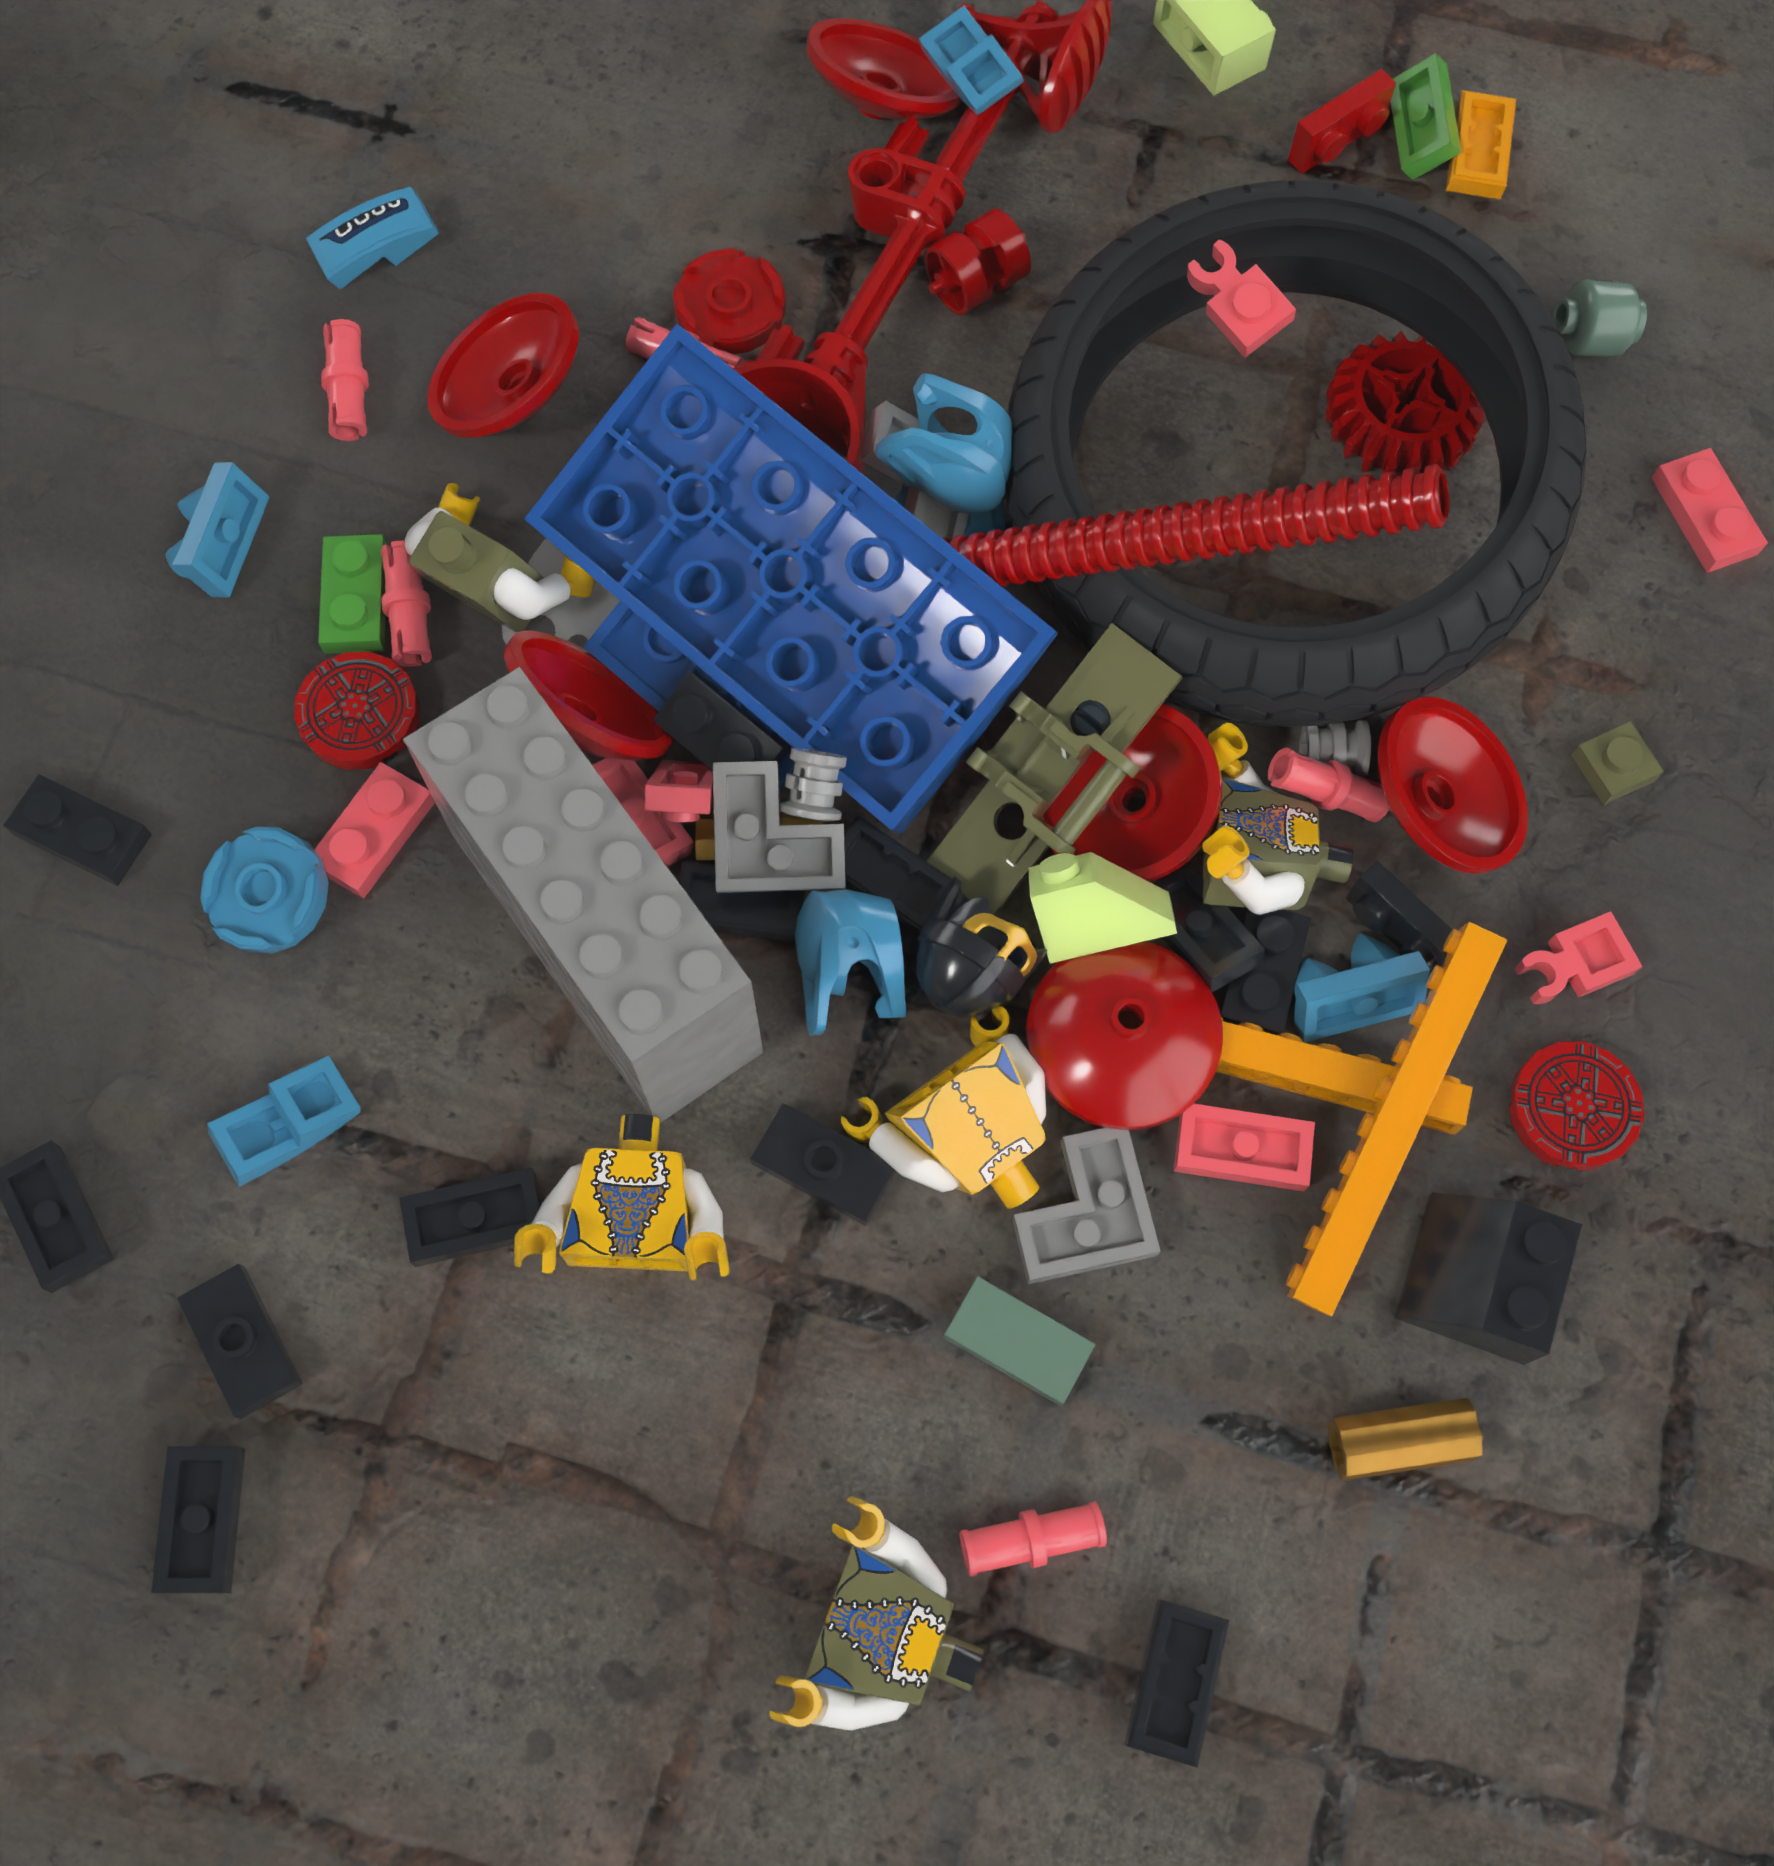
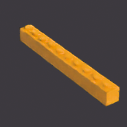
[1285,922,1507,1317]
[1118,1011,1473,1135]

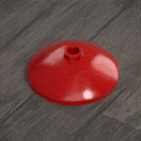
[806,18,962,121]
[427,293,579,438]
[504,631,674,761]
[1378,697,1528,874]
[1043,704,1222,882]
[1026,941,1223,1130]

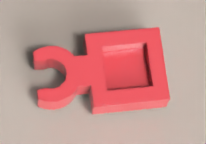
[1187,240,1296,358]
[1514,911,1643,1004]

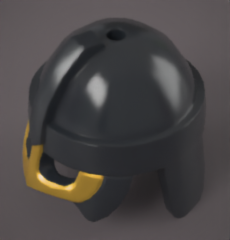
[915,876,1047,1017]

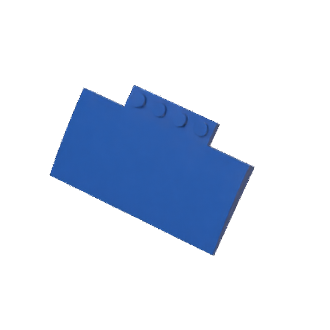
[524,323,1058,834]

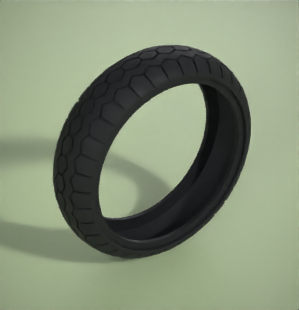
[1005,180,1587,727]

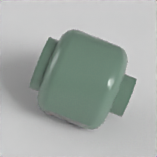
[1553,279,1647,358]

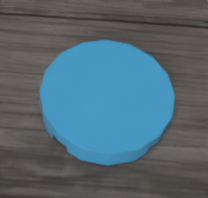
[200,827,329,954]

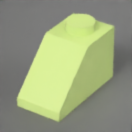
[1153,0,1276,96]
[1028,852,1177,964]

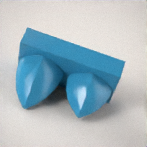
[165,462,270,598]
[1294,932,1430,1043]

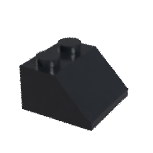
[1395,1192,1582,1365]

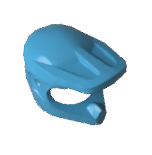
[875,373,1013,514]
[795,889,906,1036]

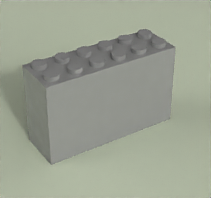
[403,667,763,1123]

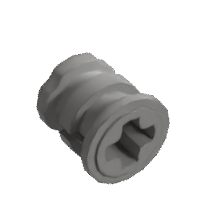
[1299,719,1371,778]
[779,748,847,821]

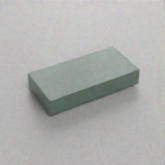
[944,1276,1096,1407]

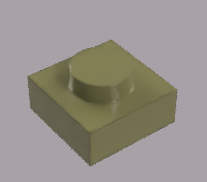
[1571,721,1664,805]

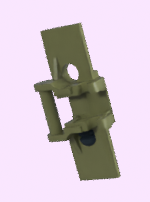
[926,623,1183,916]

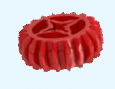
[1325,330,1485,474]

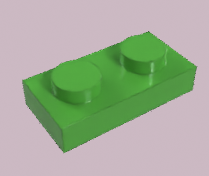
[1391,53,1462,180]
[318,534,387,654]

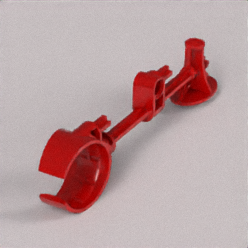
[734,0,1112,477]

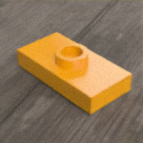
[1446,90,1516,200]

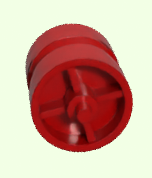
[924,208,1031,315]

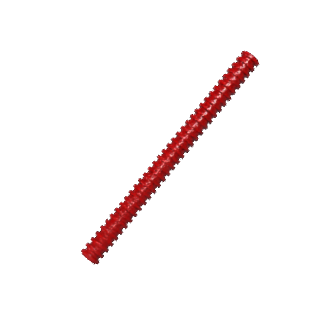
[942,464,1450,587]

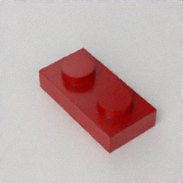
[1288,69,1396,174]

